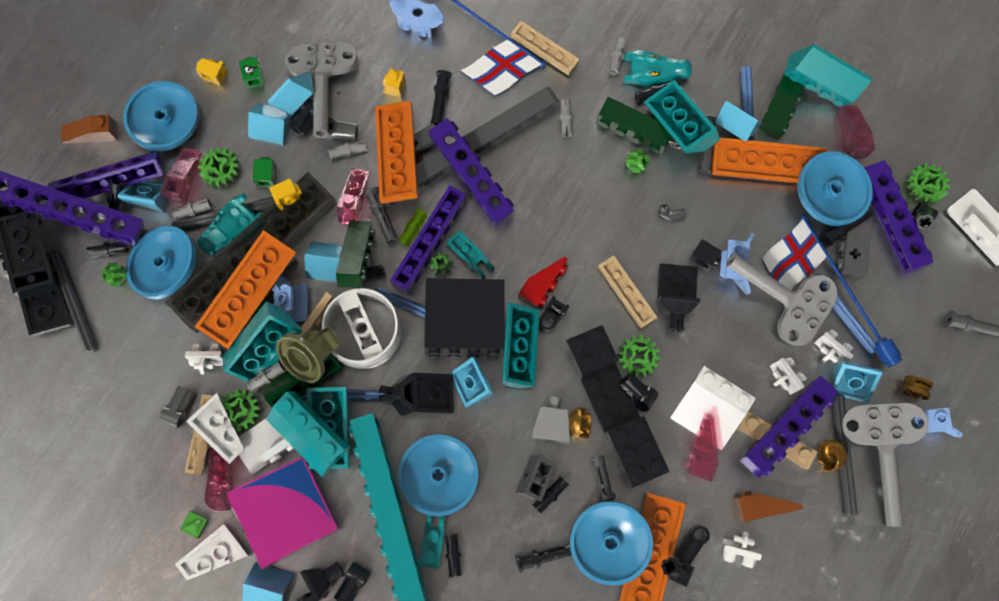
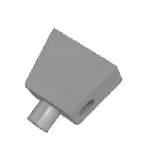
[531,397,570,444]

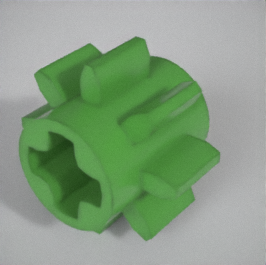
[626,149,649,173]
[429,252,453,277]
[102,262,126,287]

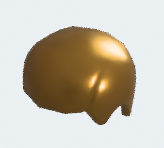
[569,407,591,439]
[818,440,847,472]

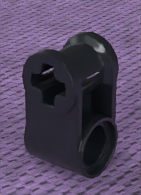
[539,296,570,334]

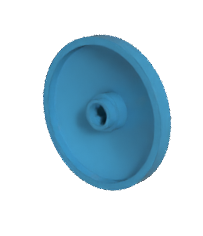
[123,81,199,151]
[797,151,873,226]
[126,226,196,299]
[398,435,479,516]
[570,501,653,585]

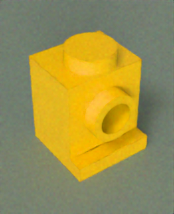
[196,58,228,85]
[383,68,406,97]
[269,178,302,210]

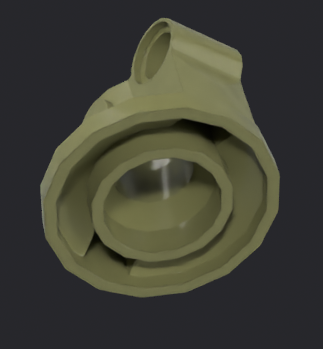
[276,326,342,383]

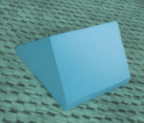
[268,72,313,115]
[715,101,760,142]
[248,103,294,146]
[118,181,170,212]
[305,241,343,282]
[449,356,493,408]
[830,361,883,403]
[242,562,294,601]

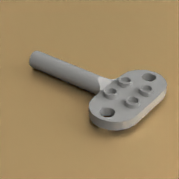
[285,41,358,138]
[726,253,837,346]
[842,402,929,527]

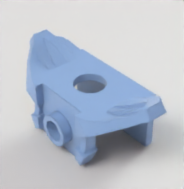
[389,0,446,37]
[720,233,755,295]
[272,275,308,323]
[911,408,963,437]

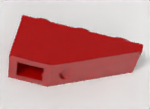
[518,257,568,310]

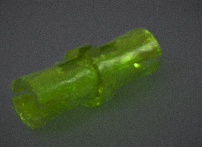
[397,209,427,246]

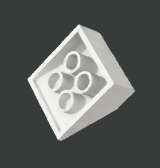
[670,366,756,450]

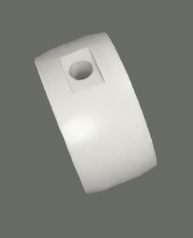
[322,288,402,369]

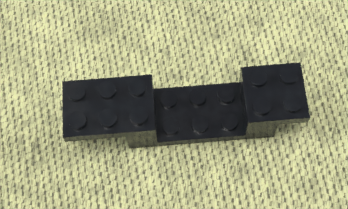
[0,193,71,337]
[566,325,670,488]

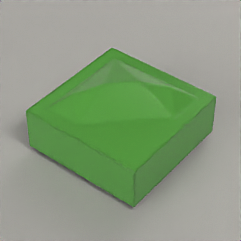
[180,511,209,538]

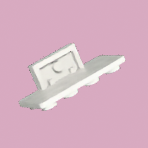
[947,189,999,266]
[238,417,294,474]

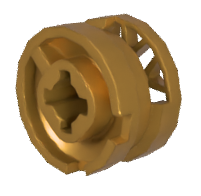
[901,375,934,400]

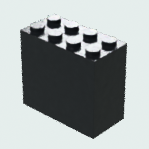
[424,278,505,359]

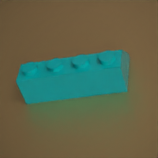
[784,44,872,107]
[644,80,720,154]
[222,301,302,381]
[502,303,540,389]
[307,387,349,469]
[267,391,351,477]

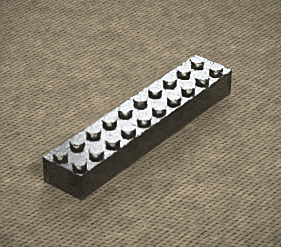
[165,172,337,333]

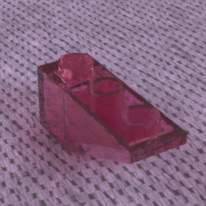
[838,105,876,159]
[160,148,202,204]
[337,168,370,224]
[685,414,719,482]
[204,448,233,512]

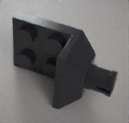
[656,263,700,332]
[379,372,453,416]
[297,561,345,601]

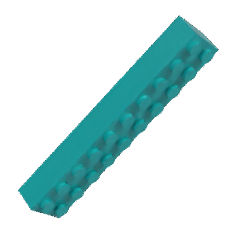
[348,413,429,601]

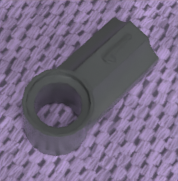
[325,117,358,141]
[159,385,195,428]

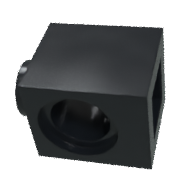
[689,239,722,271]

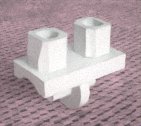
[814,330,854,364]
[185,344,223,375]
[769,357,807,395]
[721,531,762,568]

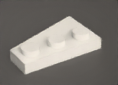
[186,393,244,464]
[175,524,250,580]

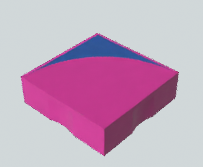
[227,457,338,570]

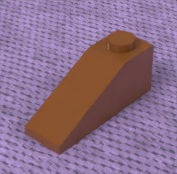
[61,114,117,144]
[734,490,804,522]

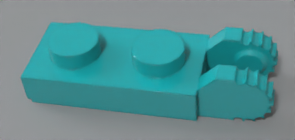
[446,230,495,279]
[419,515,445,569]

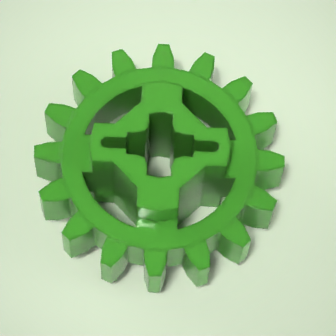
[198,147,240,188]
[906,163,951,204]
[617,335,661,377]
[221,389,261,432]

